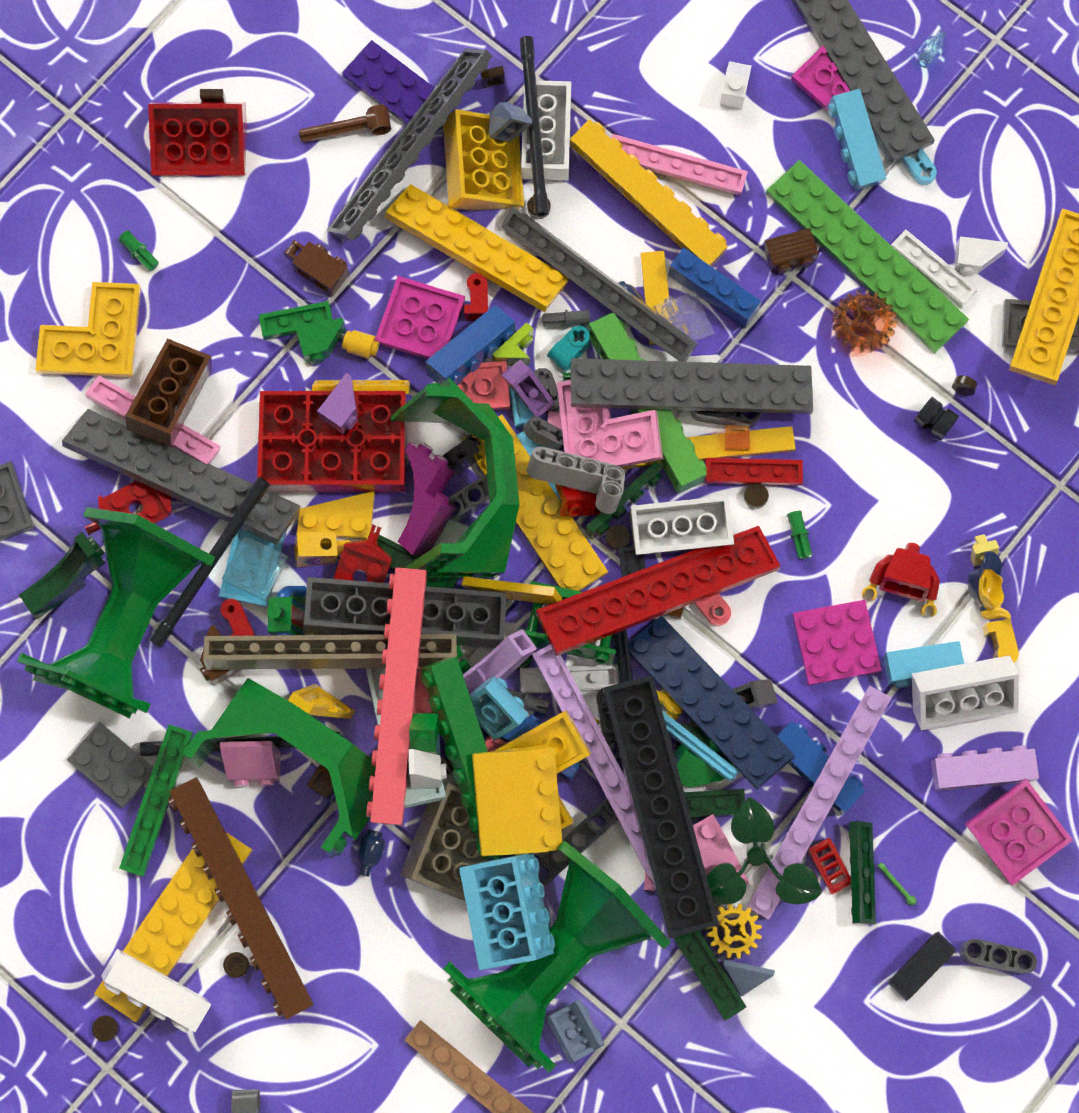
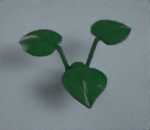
[707,797,822,905]

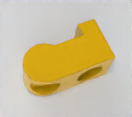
[982,619,1019,663]

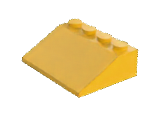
[443,109,524,211]
[472,745,563,856]

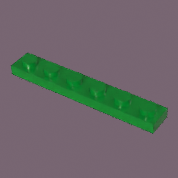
[119,724,194,877]

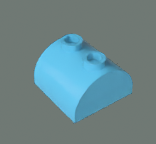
[470,676,528,741]

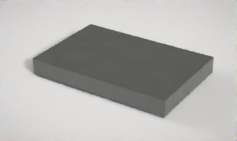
[0,461,35,542]

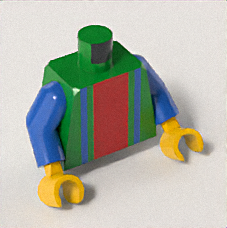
[267,586,306,636]

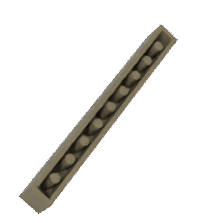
[203,634,457,670]

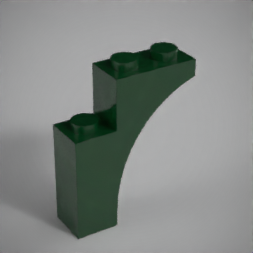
[19,532,106,619]

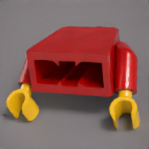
[862,542,940,617]

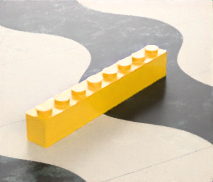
[570,119,728,267]

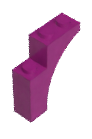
[397,442,456,556]

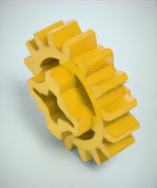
[706,903,762,959]

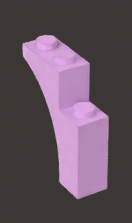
[463,629,537,695]

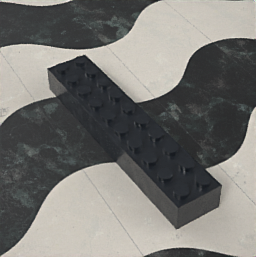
[603,675,720,939]

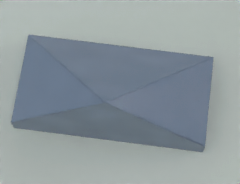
[722,960,775,996]

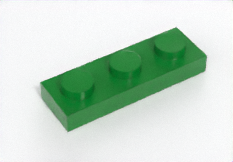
[259,301,333,340]

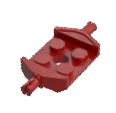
[84,481,172,536]
[333,524,392,583]

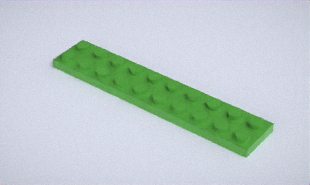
[766,160,970,354]

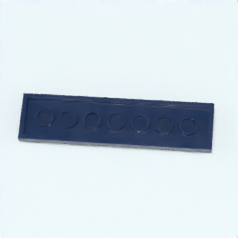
[629,616,795,790]

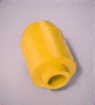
[342,330,379,359]

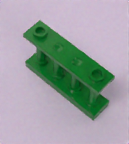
[518,580,616,665]

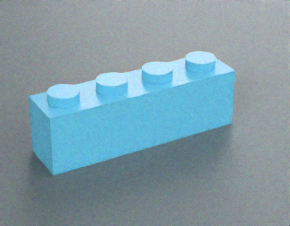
[827,89,887,191]

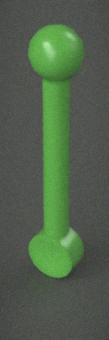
[877,862,916,906]

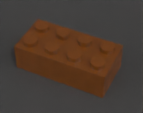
[125,338,212,447]

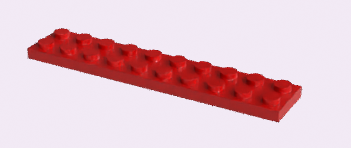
[536,525,781,656]

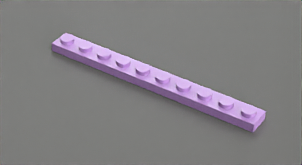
[532,644,651,879]
[747,685,892,920]

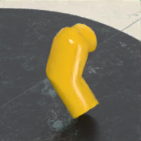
[657,690,682,720]

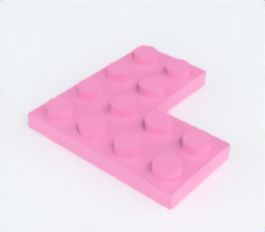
[557,380,663,467]

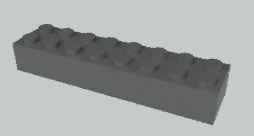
[303,577,506,648]

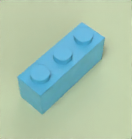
[883,641,964,688]

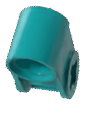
[547,326,590,372]

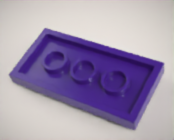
[342,40,435,125]

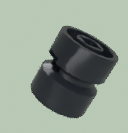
[914,396,959,441]

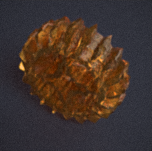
[832,290,897,354]

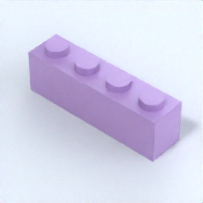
[931,745,1039,791]

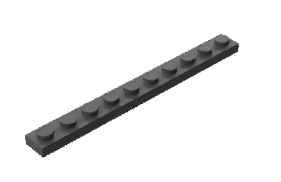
[501,207,698,362]

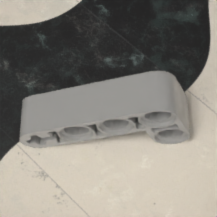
[526,447,625,514]

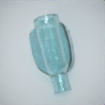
[917,30,946,68]

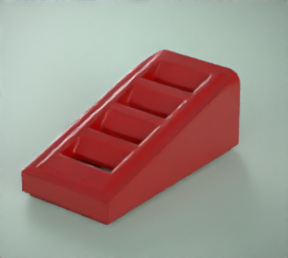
[807,837,851,895]

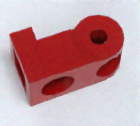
[464,273,488,321]
[220,599,256,636]

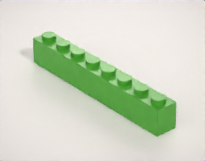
[587,313,707,494]

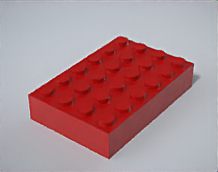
[257,391,407,492]

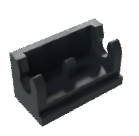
[442,434,485,479]

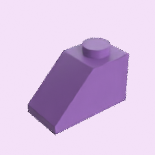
[502,360,555,417]
[318,373,358,434]

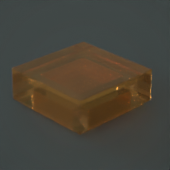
[725,425,750,451]

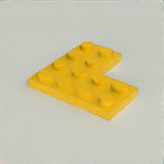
[35,282,141,378]
[495,710,591,830]

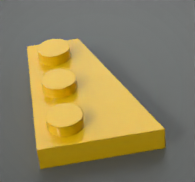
[297,491,375,540]
[288,684,355,719]

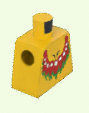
[294,532,350,567]

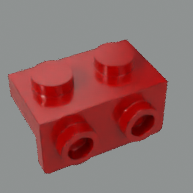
[555,484,601,517]

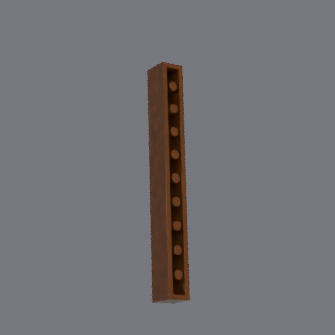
[168,777,314,1020]

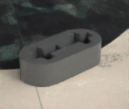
[533,368,560,413]
[523,417,564,451]

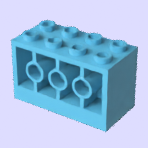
[459,853,555,970]

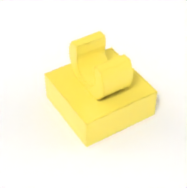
[971,534,999,567]

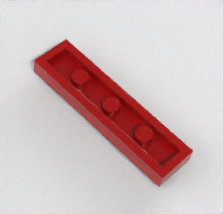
[705,458,803,486]

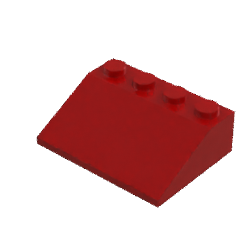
[148,102,247,175]

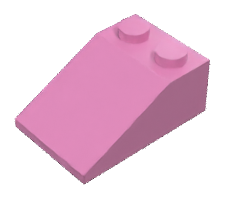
[220,741,280,787]
[693,814,749,903]

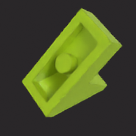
[492,322,534,365]

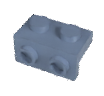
[546,1000,604,1064]

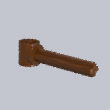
[299,105,392,143]

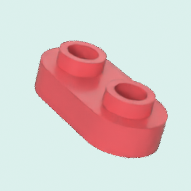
[694,594,731,626]

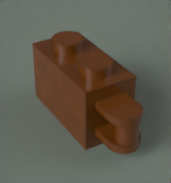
[283,240,349,297]

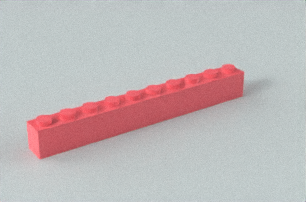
[367,568,427,826]

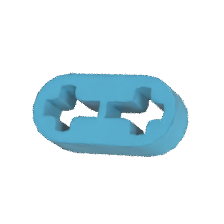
[902,149,937,185]

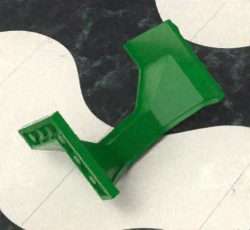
[391,378,520,578]
[17,507,215,719]
[182,678,376,858]
[443,840,671,1073]

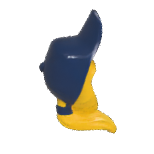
[968,551,1011,620]

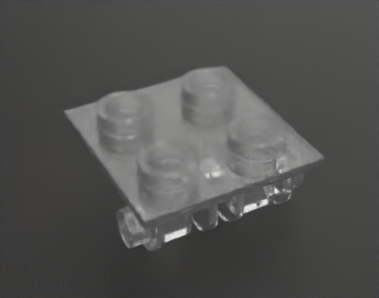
[654,291,715,341]

